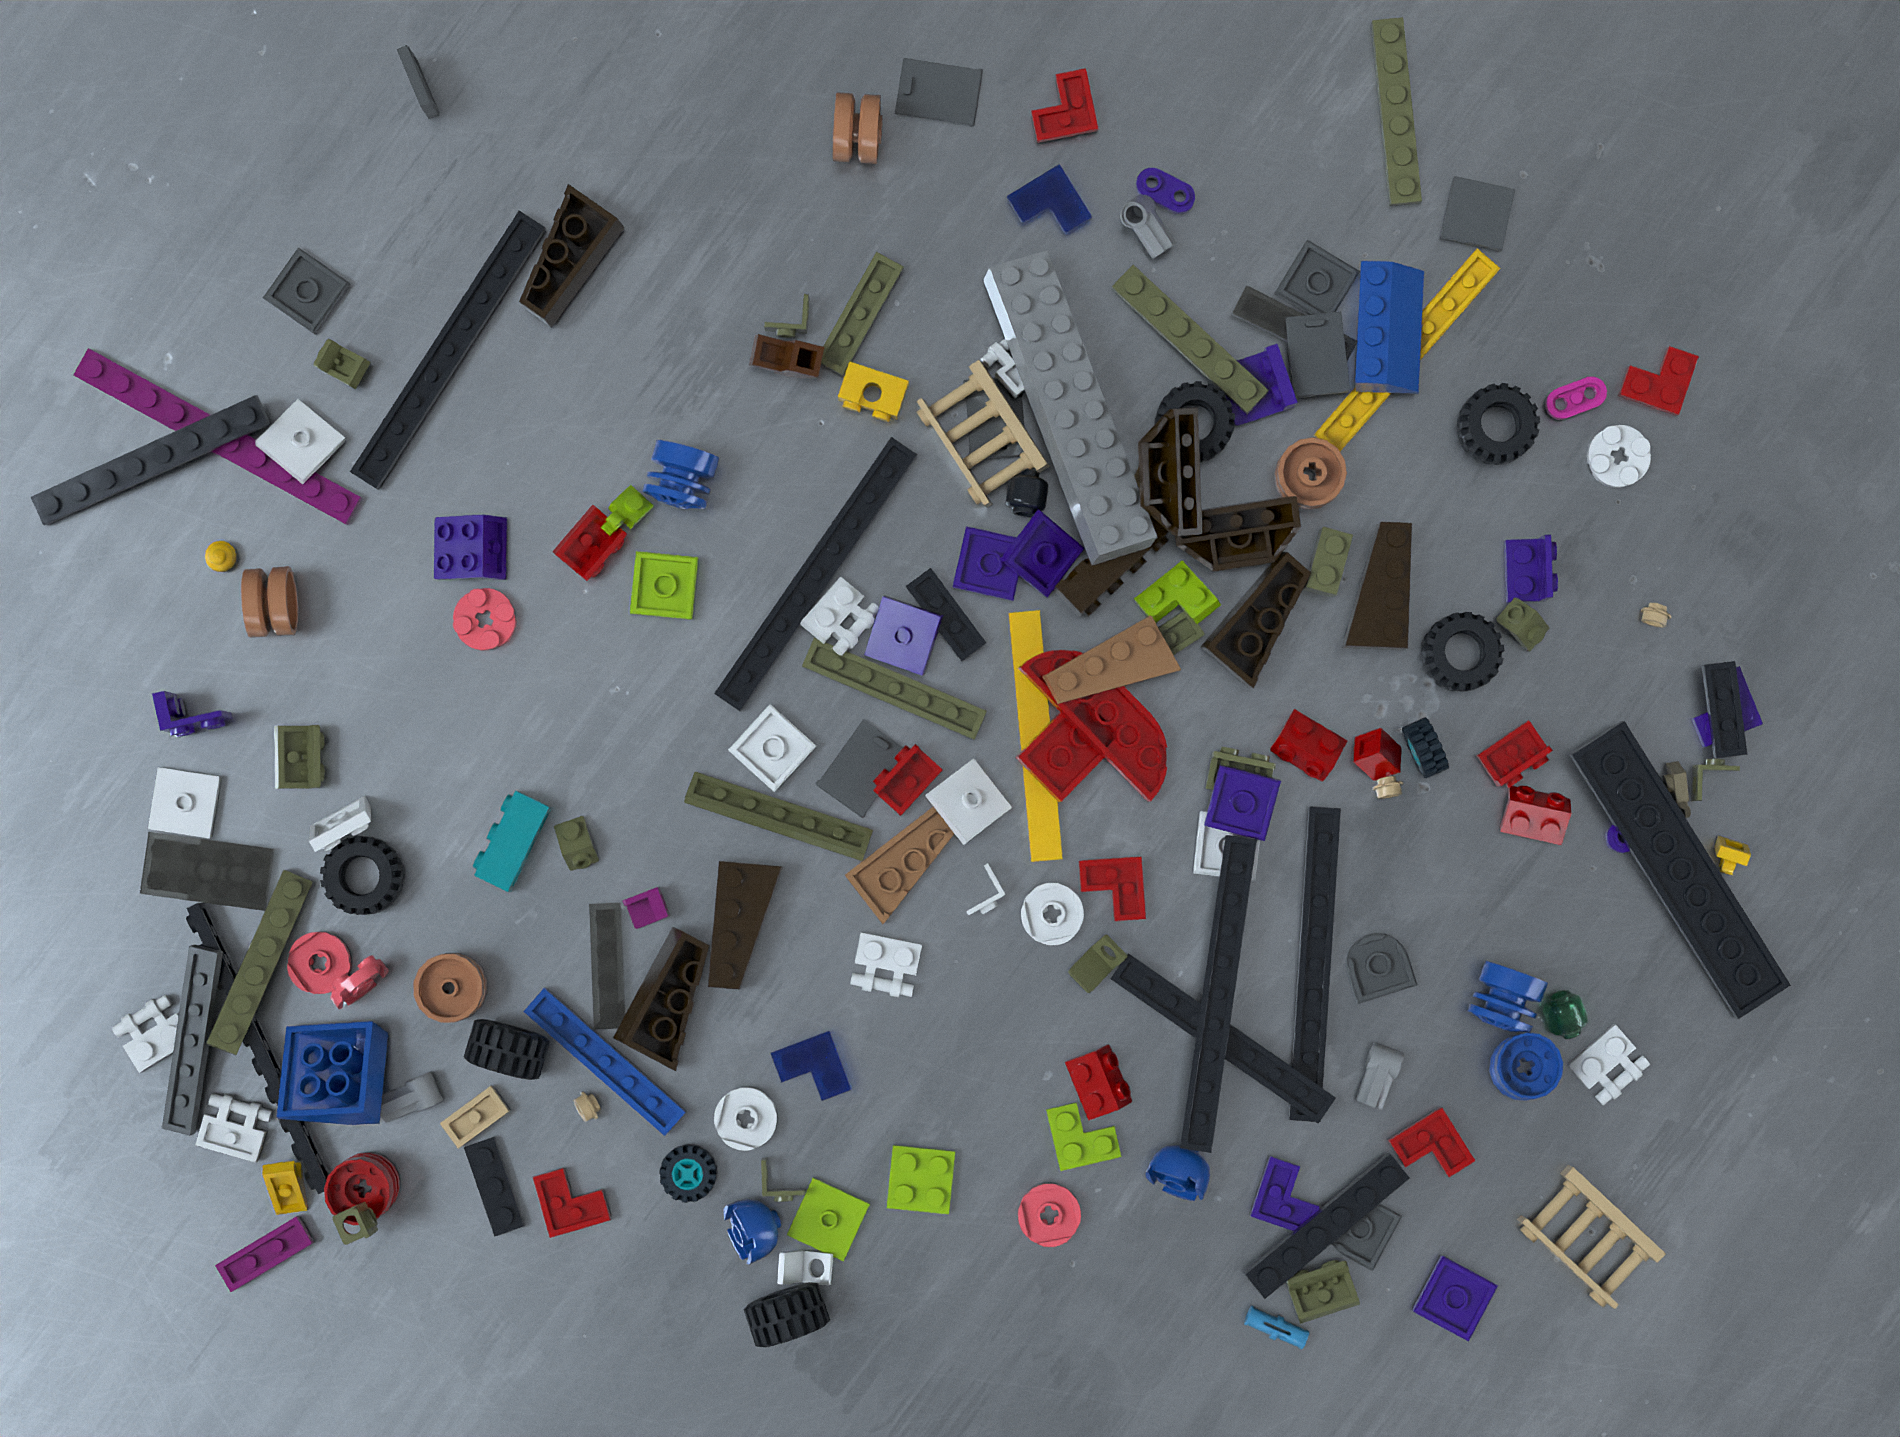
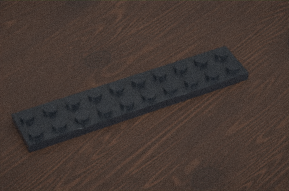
[1569,721,1791,1019]

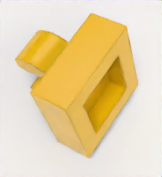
[1714,835,1751,875]

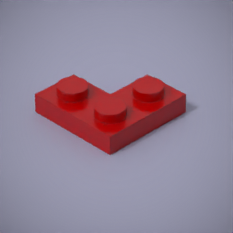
[1031,68,1098,143]
[1618,346,1699,416]
[1079,856,1146,921]
[1388,1107,1475,1177]
[533,1168,611,1238]

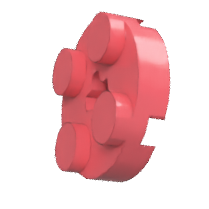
[453,588,517,651]
[287,932,352,994]
[330,955,389,1009]
[1018,1183,1081,1247]

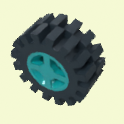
[1402,717,1449,779]
[659,1144,717,1203]

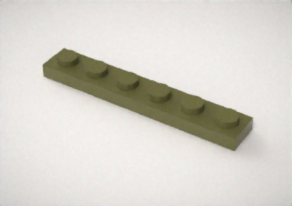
[1371,17,1422,206]
[1112,265,1269,415]
[802,638,987,740]
[684,772,873,861]
[206,870,312,1056]

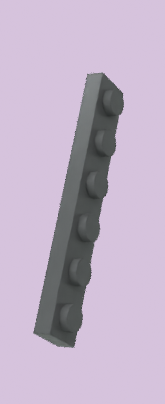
[162,944,223,1136]

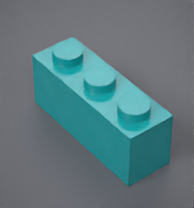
[473,791,552,892]

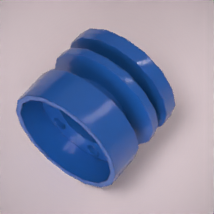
[642,440,719,510]
[1467,961,1548,1033]
[1489,1033,1563,1101]

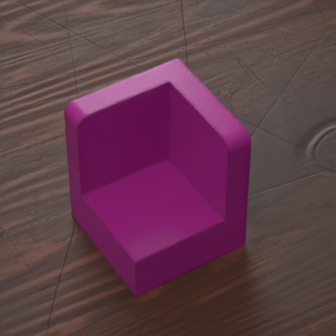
[622,887,670,929]

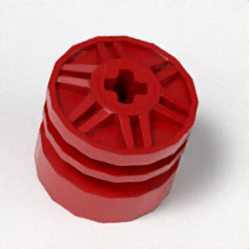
[324,1152,400,1225]

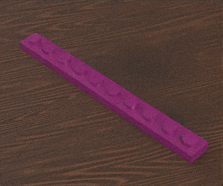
[73,348,362,525]

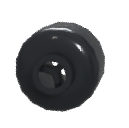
[1006,470,1048,518]

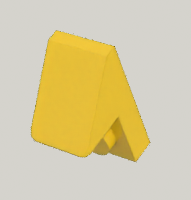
[262,1161,307,1215]

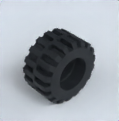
[1155,381,1235,463]
[1457,383,1540,465]
[1421,612,1505,692]
[320,836,404,915]
[463,1019,550,1080]
[743,1282,830,1347]

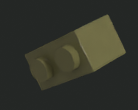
[1303,527,1353,598]

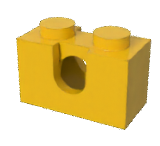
[838,361,909,422]

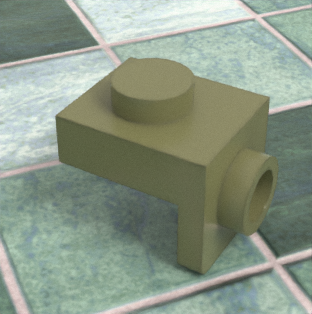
[313,339,371,389]
[1496,598,1550,652]
[554,816,599,871]

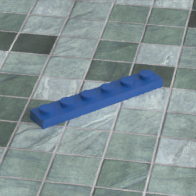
[523,988,686,1136]

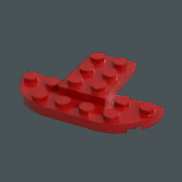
[1015,650,1167,802]

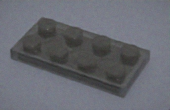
[140,832,275,911]

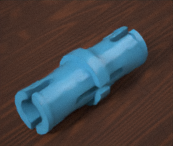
[1244,1306,1310,1349]

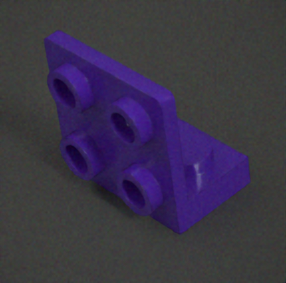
[1225,344,1298,426]
[434,514,507,580]
[1504,534,1558,603]
[152,691,233,737]

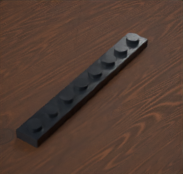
[31,395,270,525]
[1110,953,1336,1124]

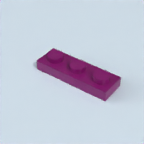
[215,1216,314,1292]

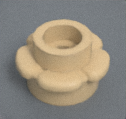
[1641,603,1671,628]
[1373,776,1404,799]
[573,1092,601,1122]

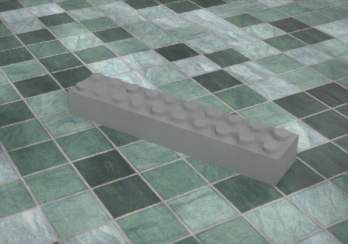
[983,250,1157,566]

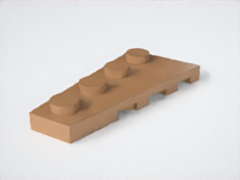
[1042,615,1181,704]
[845,806,955,924]

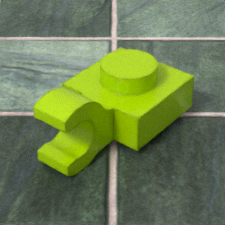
[601,485,654,536]

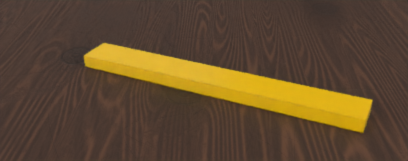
[1313,248,1501,451]
[1009,610,1063,862]

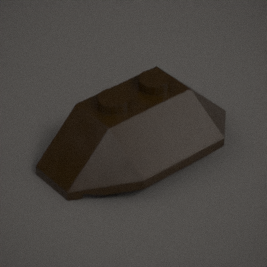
[1138,408,1202,536]
[1175,496,1301,572]

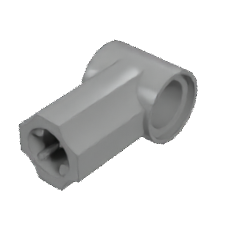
[1120,194,1176,259]
[1356,1042,1405,1110]
[380,1072,443,1123]

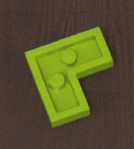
[1134,560,1221,624]
[1046,1102,1122,1171]

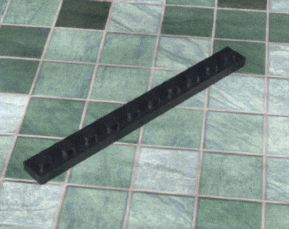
[350,211,546,490]
[714,437,917,712]
[1288,806,1341,1122]
[1180,835,1257,1153]
[186,903,329,1194]

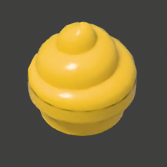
[205,541,237,572]

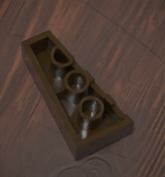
[519,184,624,328]
[1053,513,1169,618]
[1341,522,1412,650]
[1201,552,1311,689]
[708,861,783,990]
[613,927,709,1071]

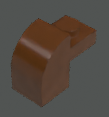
[749,334,824,379]

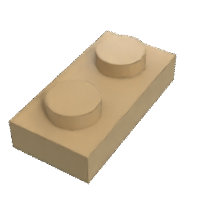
[440,1085,510,1149]

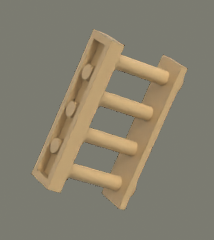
[916,360,1050,508]
[1517,1165,1666,1309]

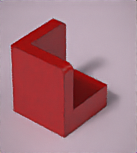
[1353,728,1402,781]

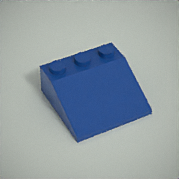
[277,1021,388,1125]

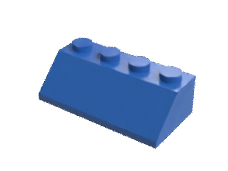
[1355,261,1424,394]

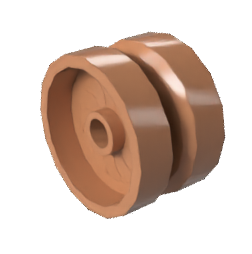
[833,92,883,164]
[1274,437,1347,510]
[241,566,298,638]
[413,953,487,1023]

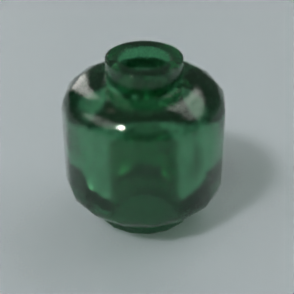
[1542,990,1588,1039]

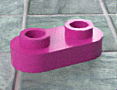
[1545,377,1607,420]

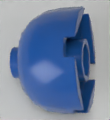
[1145,1145,1210,1201]
[723,1199,781,1265]

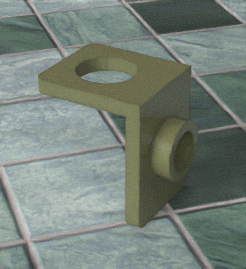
[764,294,810,338]
[1691,759,1740,801]
[1068,934,1127,993]
[761,1158,806,1202]
[332,1202,378,1245]

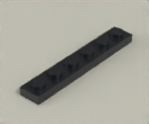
[1244,1153,1410,1299]

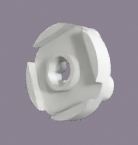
[1586,425,1651,488]
[1021,883,1084,945]
[714,1087,777,1151]

